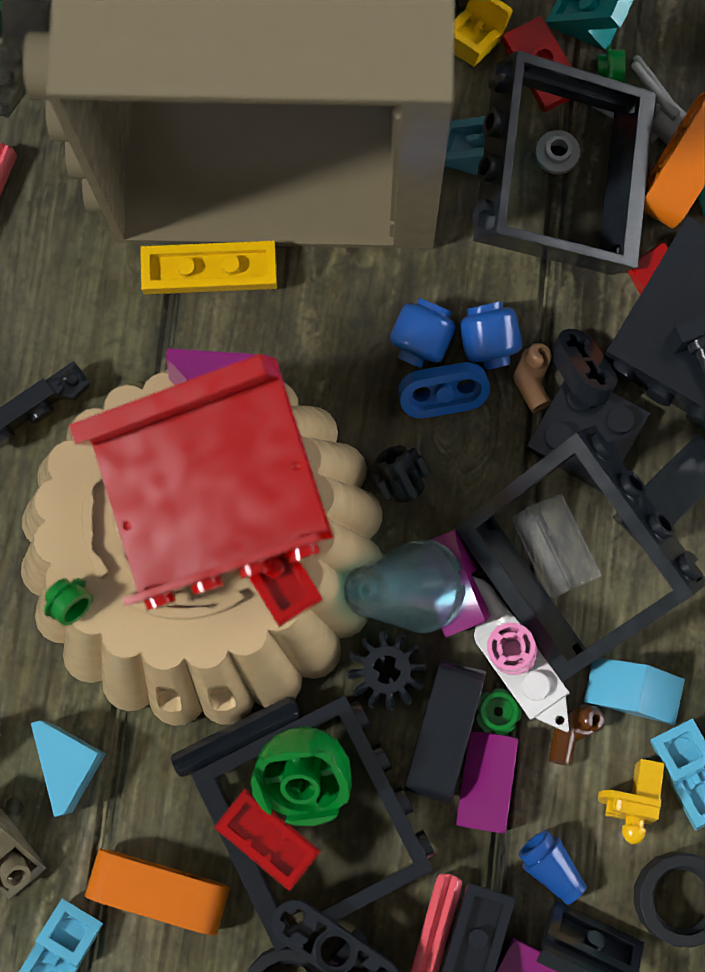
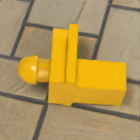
[598,759,664,844]

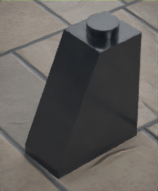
[612,434,705,543]

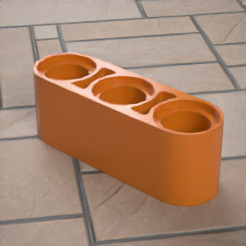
[643,92,705,229]
[84,848,231,936]

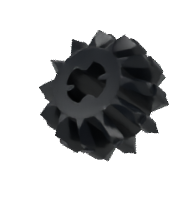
[347,631,427,711]

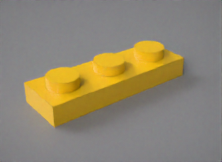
[140,241,277,295]

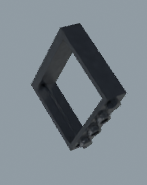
[472,50,656,275]
[454,425,705,682]
[191,695,436,952]

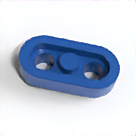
[398,362,490,418]

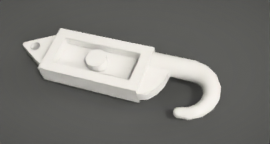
[473,576,570,733]

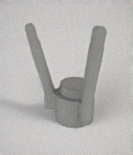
[592,55,686,145]

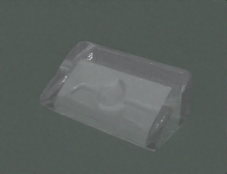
[512,494,602,599]

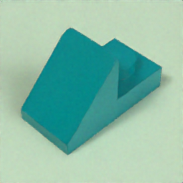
[546,0,633,50]

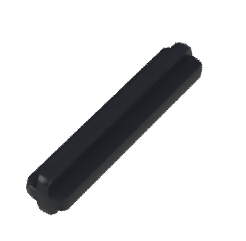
[171,697,302,777]

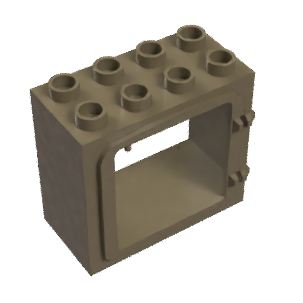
[23,0,454,249]

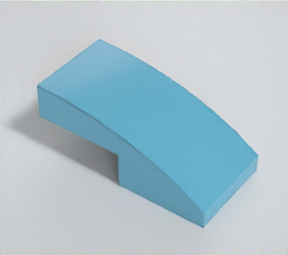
[650,719,705,831]
[19,899,103,972]

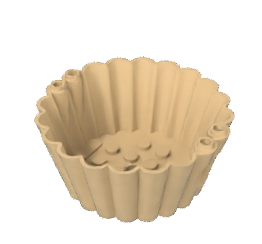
[21,370,384,726]

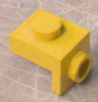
[454,0,513,67]

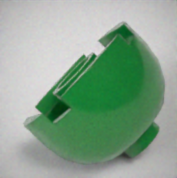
[251,727,352,826]

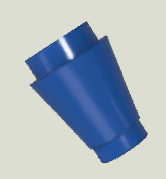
[518,830,587,904]

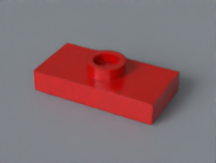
[502,16,572,113]
[214,788,321,891]

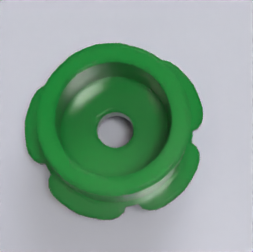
[597,45,625,83]
[44,578,93,626]
[476,688,522,735]

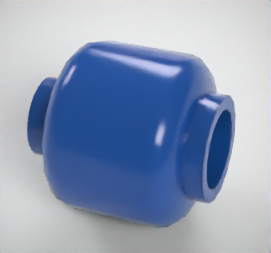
[390,298,456,368]
[459,301,522,370]

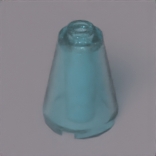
[344,540,465,633]

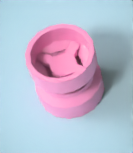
[487,623,538,676]

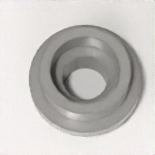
[535,130,580,174]

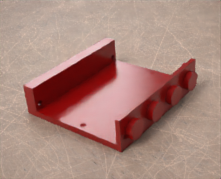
[69,354,334,611]

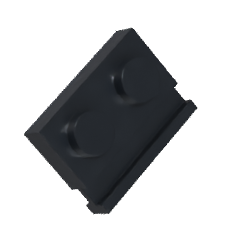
[536,900,644,972]

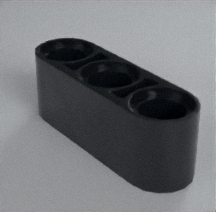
[404,658,486,804]

